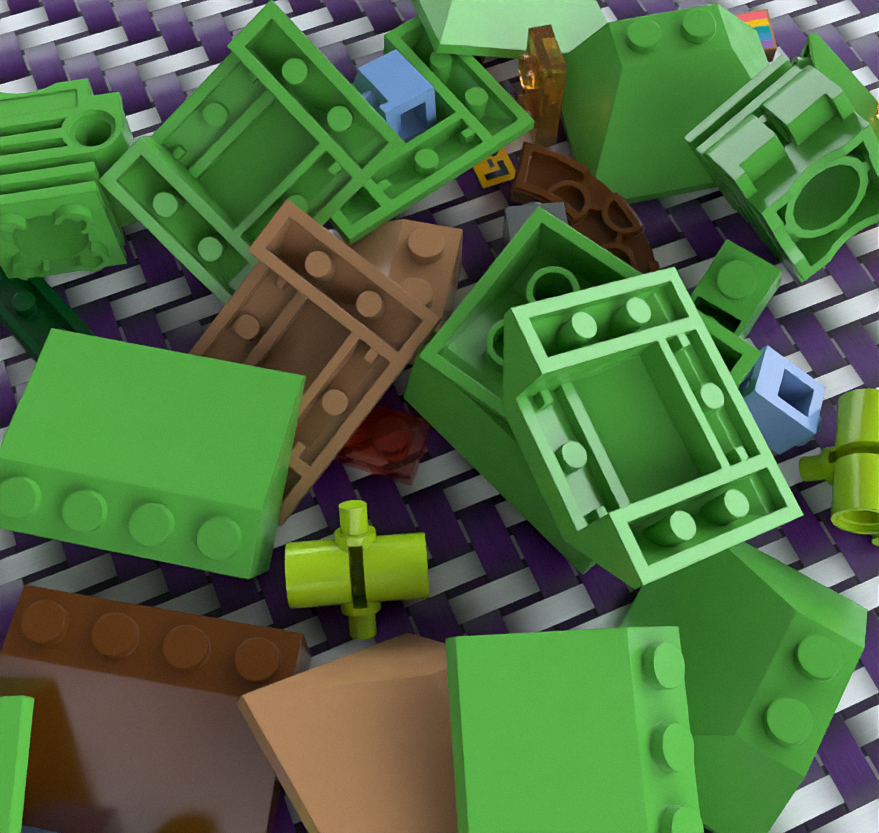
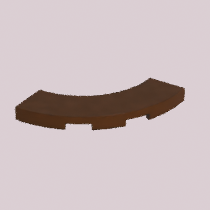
[510,141,660,274]

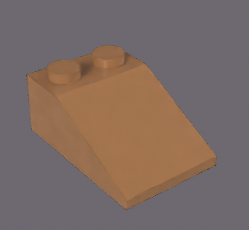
[328,219,463,365]

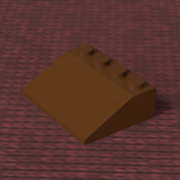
[0,585,312,833]

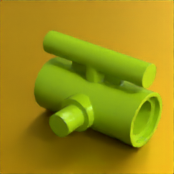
[799,388,879,546]
[285,500,430,640]

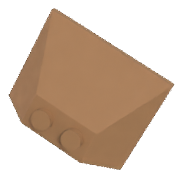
[188,199,442,526]
[236,633,458,833]

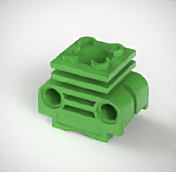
[684,54,879,283]
[0,78,138,281]

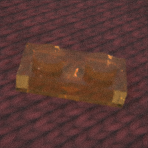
[515,24,567,147]

